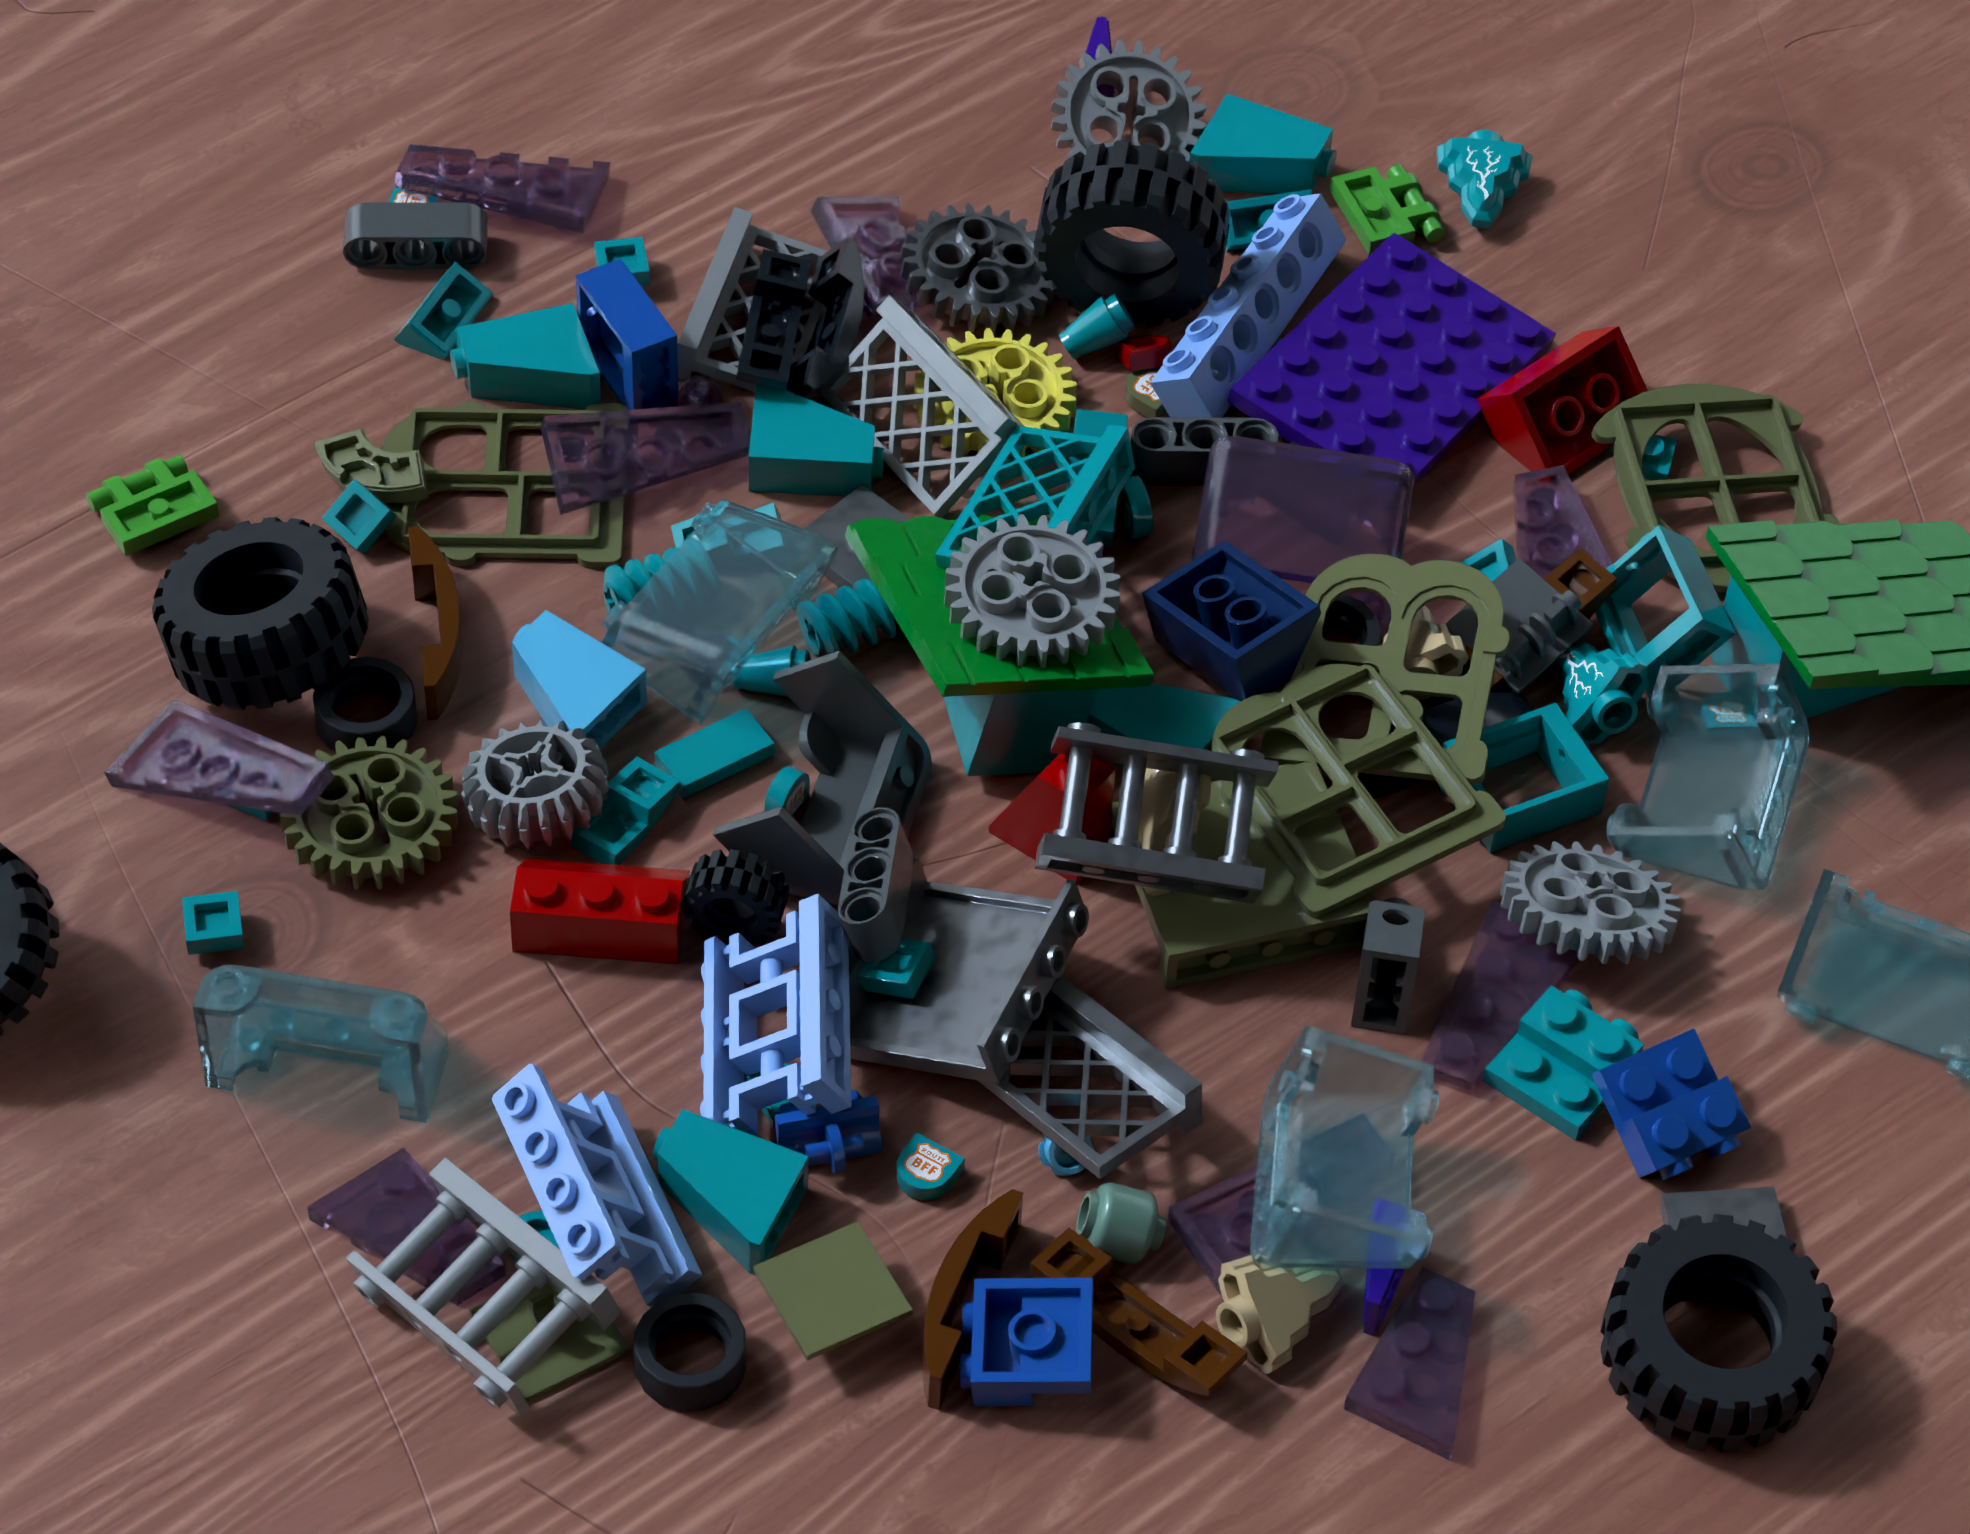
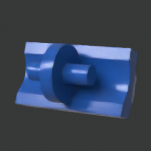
[775,1090,883,1174]

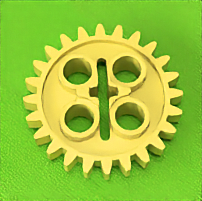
[913,328,1077,458]

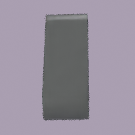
[343,202,488,269]
[1130,417,1279,486]
[838,807,914,962]

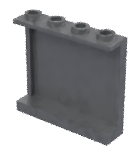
[848,857,1089,1084]

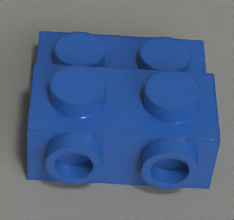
[1591,1028,1752,1180]
[960,1278,1094,1406]

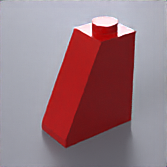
[989,754,1115,884]

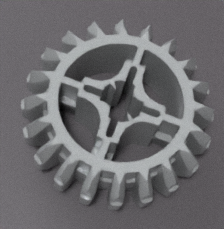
[462,718,609,849]

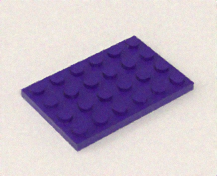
[1227,233,1556,508]

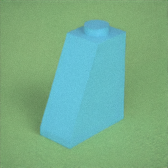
[512,610,647,749]

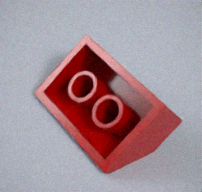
[1477,326,1648,485]
[509,858,690,965]

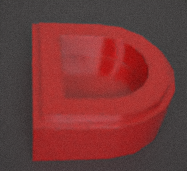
[1116,335,1172,371]

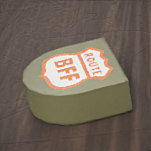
[1125,367,1166,418]

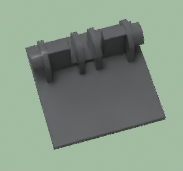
[1445,558,1593,694]

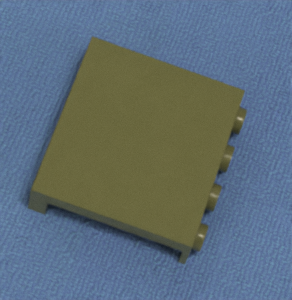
[1109,760,1375,989]

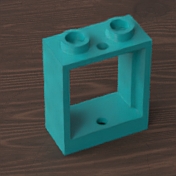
[1595,525,1736,697]
[1439,703,1609,853]

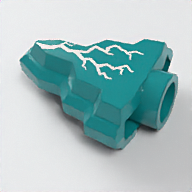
[1436,130,1533,230]
[1557,641,1650,746]

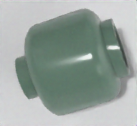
[1076,1182,1166,1264]

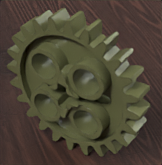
[280,735,459,890]

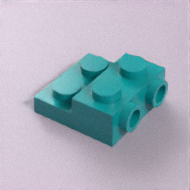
[1483,985,1644,1141]

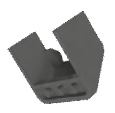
[713,650,932,906]

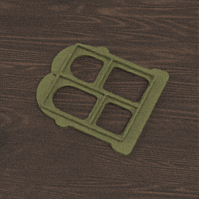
[381,401,628,569]
[1261,554,1510,785]
[1212,664,1506,918]

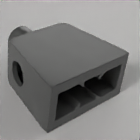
[1351,897,1425,1035]

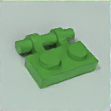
[1330,164,1445,256]
[85,455,219,556]

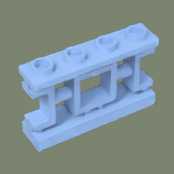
[700,894,851,1135]
[492,1064,702,1307]

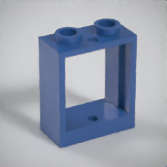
[576,259,679,423]

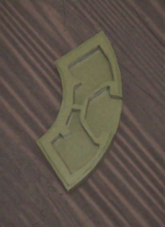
[315,428,429,503]

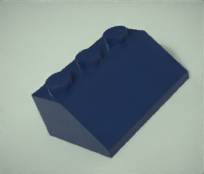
[1142,540,1321,702]

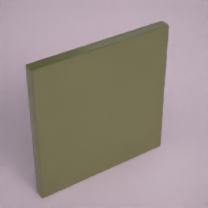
[753,1221,913,1361]
[470,1283,630,1402]

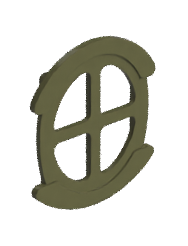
[1591,384,1840,593]

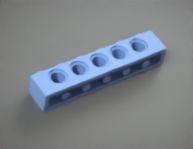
[1150,193,1347,418]

